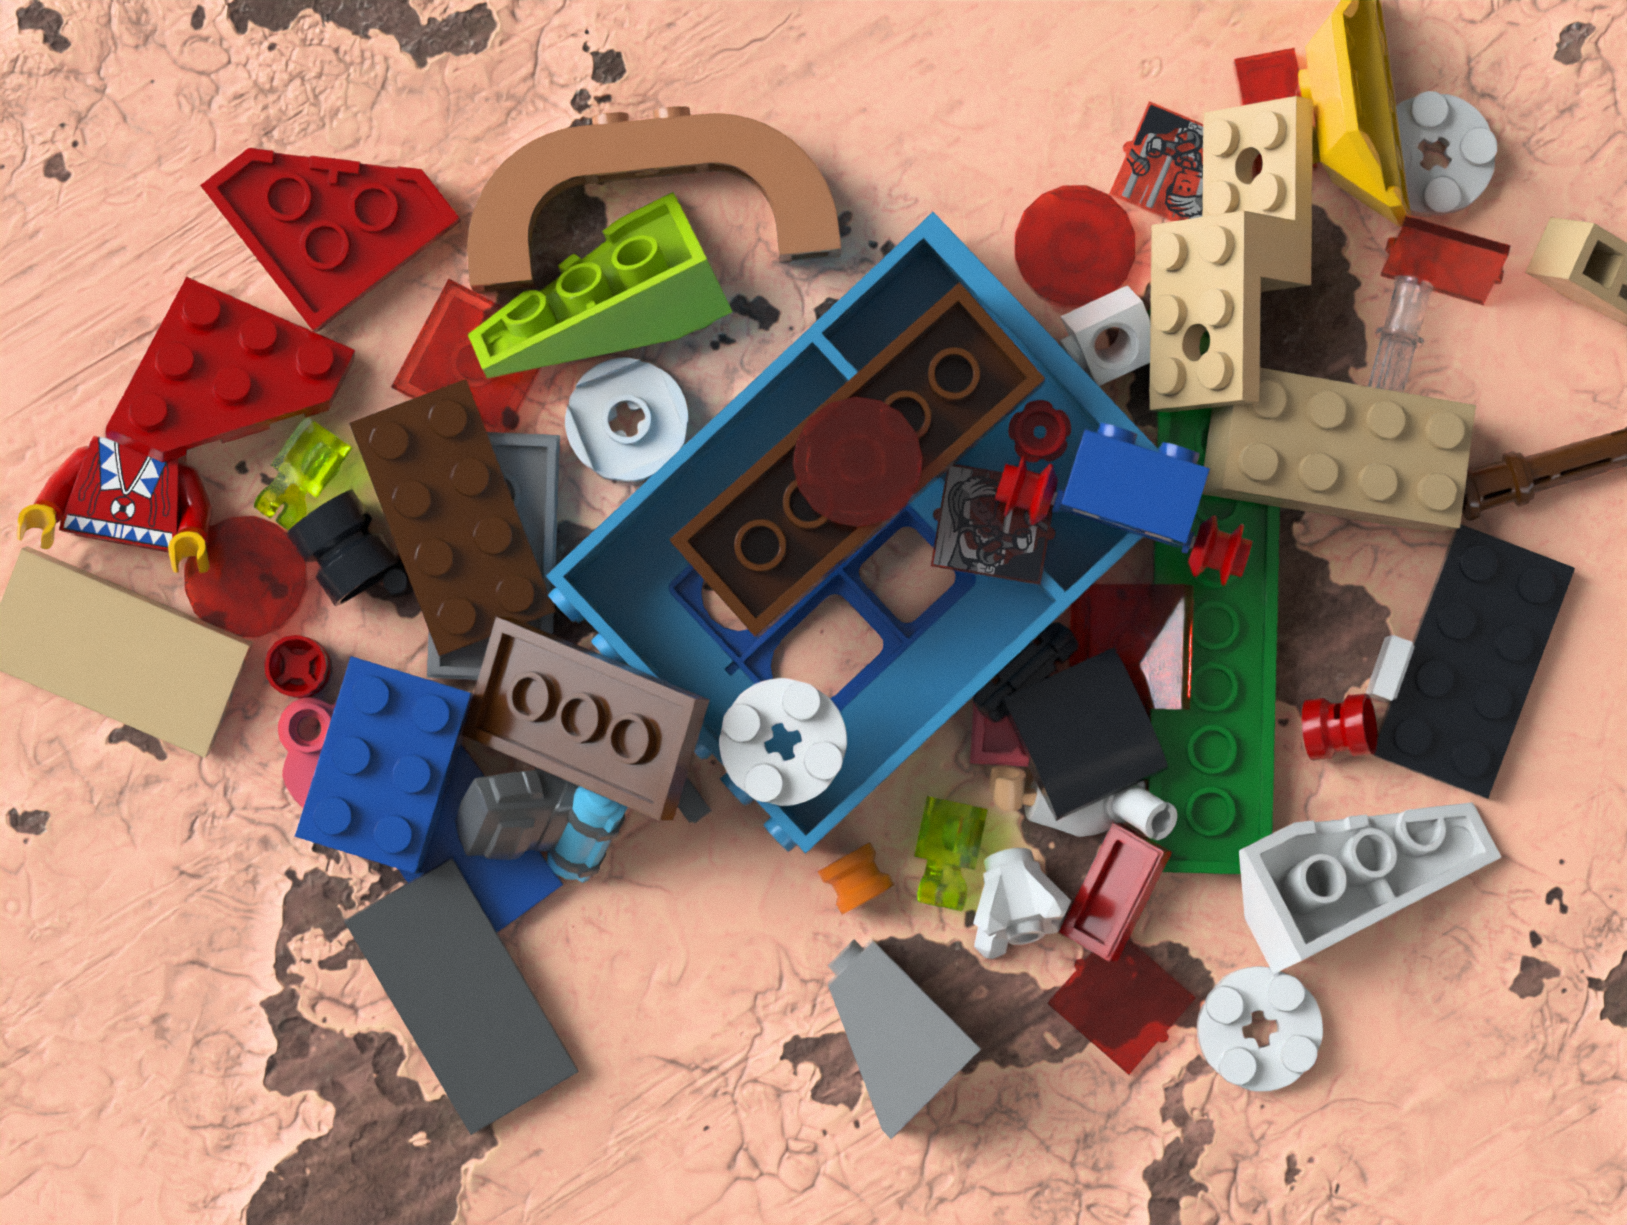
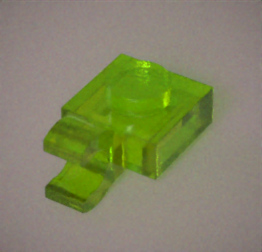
[254,417,353,531]
[914,796,988,911]

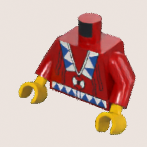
[17,436,213,573]

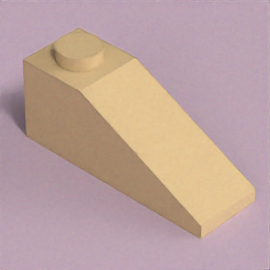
[1525,217,1627,326]

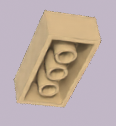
[1202,368,1476,533]

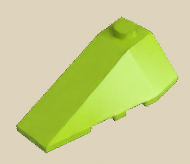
[468,192,733,378]

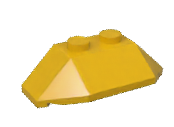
[1298,0,1413,228]

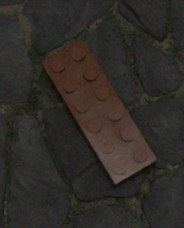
[669,282,1045,638]

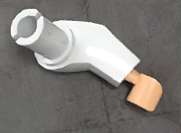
[989,765,1177,840]

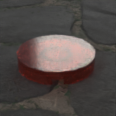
[1014,185,1135,308]
[793,397,923,528]
[184,516,308,638]

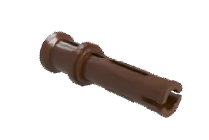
[1462,426,1627,521]

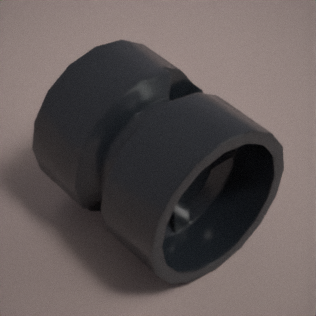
[286,489,401,606]

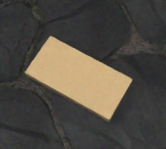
[0,546,254,758]

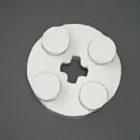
[1396,91,1497,217]
[565,357,689,482]
[719,678,847,806]
[1197,966,1323,1091]

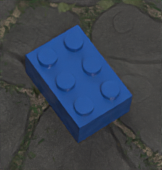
[294,656,473,874]

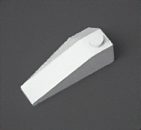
[1239,802,1501,974]

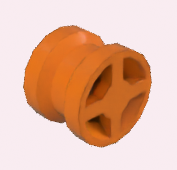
[817,842,895,915]

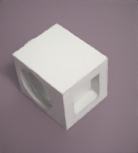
[1060,285,1150,386]

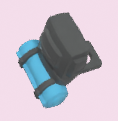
[454,767,628,883]

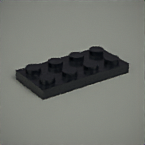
[1371,524,1575,799]

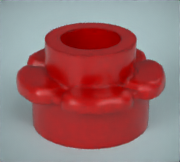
[1008,400,1072,463]

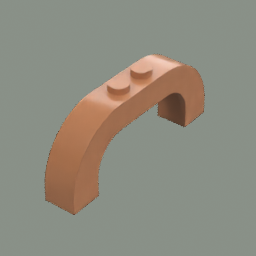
[467,106,841,293]

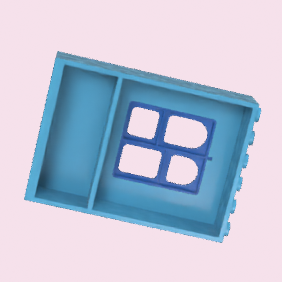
[546,212,1159,854]

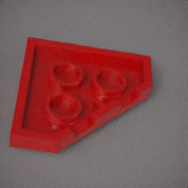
[200,148,461,333]
[106,276,355,463]

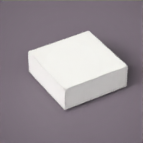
[1365,635,1415,703]

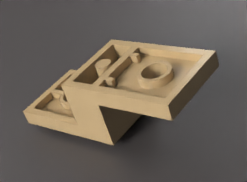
[1149,96,1313,413]

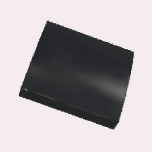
[1001,647,1168,821]

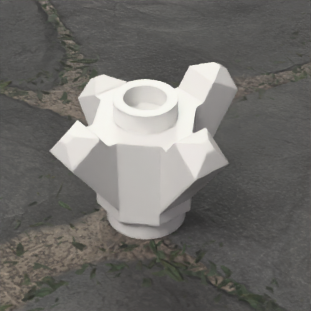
[973,848,1071,959]

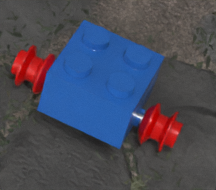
[994,423,1253,586]

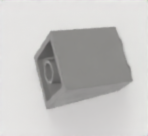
[828,938,981,1139]

